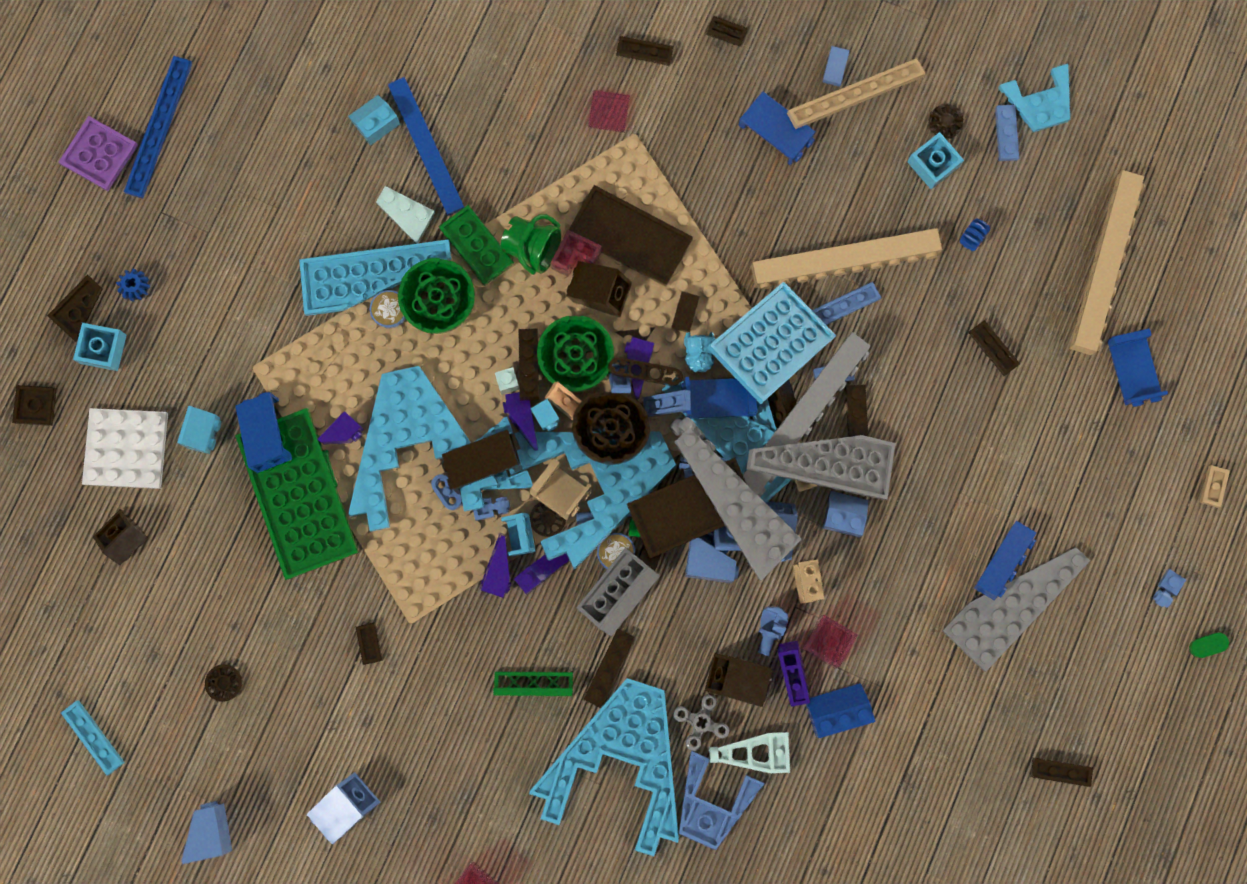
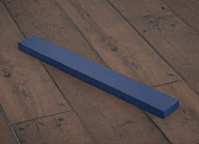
[124,55,193,199]
[388,77,464,216]

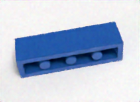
[974,521,1037,600]

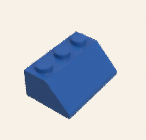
[806,683,876,738]

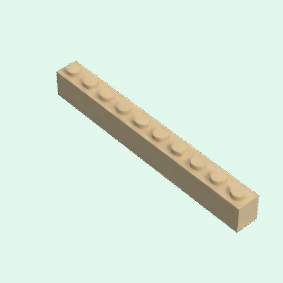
[1069,170,1145,355]
[751,228,942,290]

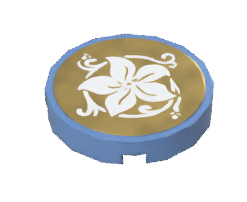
[370,290,405,329]
[597,533,635,569]

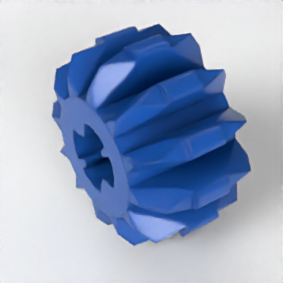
[960,218,990,251]
[116,269,151,302]

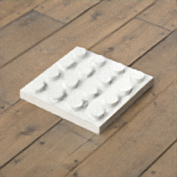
[82,408,168,489]

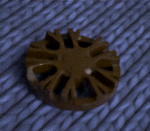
[928,104,964,139]
[530,502,566,537]
[205,664,243,702]

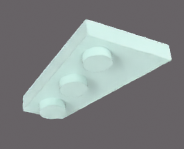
[376,186,435,244]

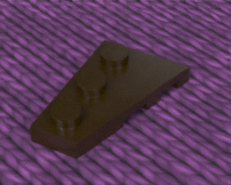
[47,275,103,342]

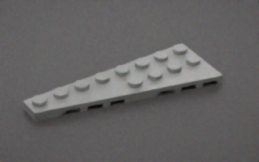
[675,427,802,581]

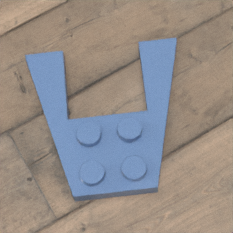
[679,751,764,850]

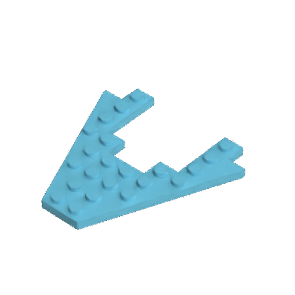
[348,366,498,532]
[509,431,676,569]
[529,678,679,856]

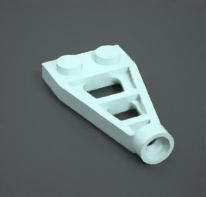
[709,732,790,773]

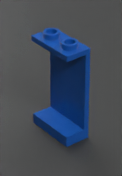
[738,92,816,166]
[1107,328,1168,407]
[681,377,757,419]
[235,392,292,473]

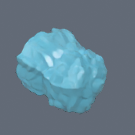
[684,332,715,372]

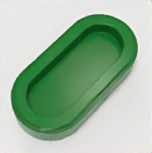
[1189,633,1229,658]

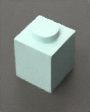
[495,367,519,395]

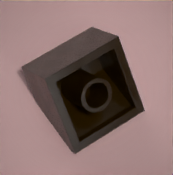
[93,509,148,566]

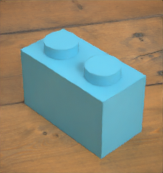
[531,399,560,432]

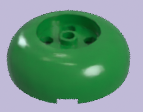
[398,258,475,334]
[537,316,614,392]

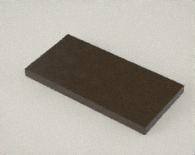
[567,185,693,287]
[627,457,747,558]

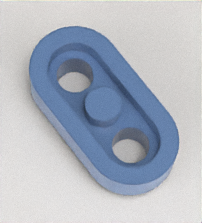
[431,474,462,510]

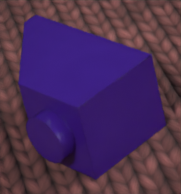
[318,411,364,445]

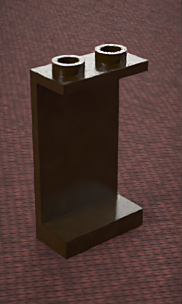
[441,429,523,494]

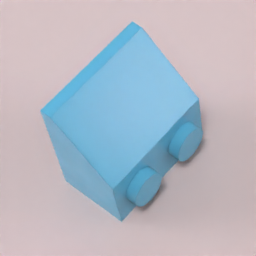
[348,95,400,146]
[177,406,221,454]

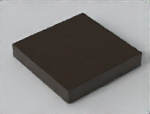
[12,385,57,426]

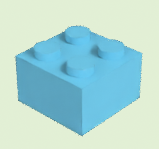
[907,132,964,190]
[73,323,127,371]

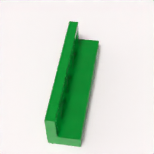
[493,672,573,696]

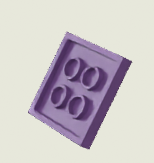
[58,116,138,191]

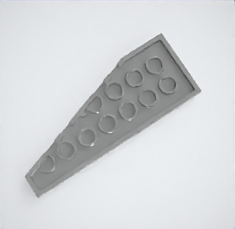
[747,435,895,500]
[942,547,1090,672]

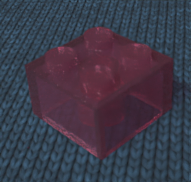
[802,615,858,669]

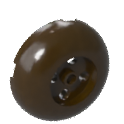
[572,391,650,465]

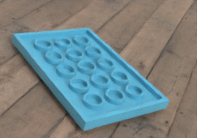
[707,282,836,404]

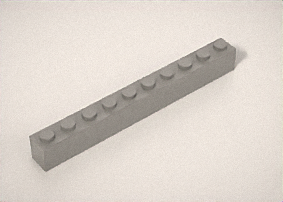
[743,332,871,497]

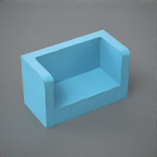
[501,513,536,556]

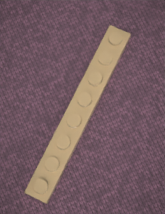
[787,58,926,129]

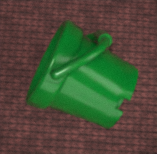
[500,214,561,275]

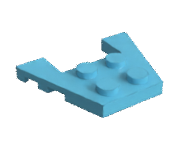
[998,64,1070,132]
[476,417,533,490]

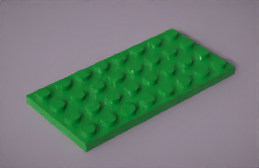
[235,408,359,580]

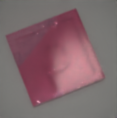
[588,90,630,133]

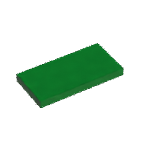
[439,204,514,286]

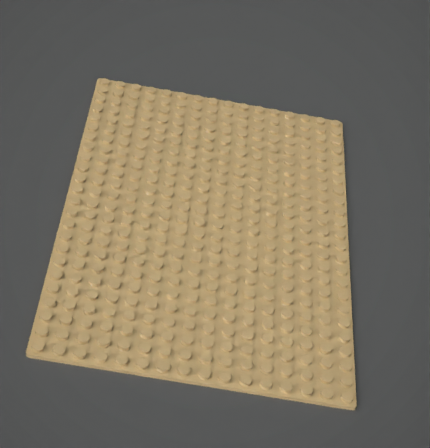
[253,134,797,624]

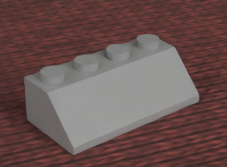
[577,547,660,636]

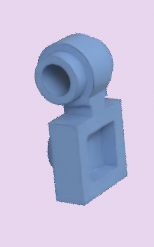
[473,497,511,521]
[1153,569,1186,608]

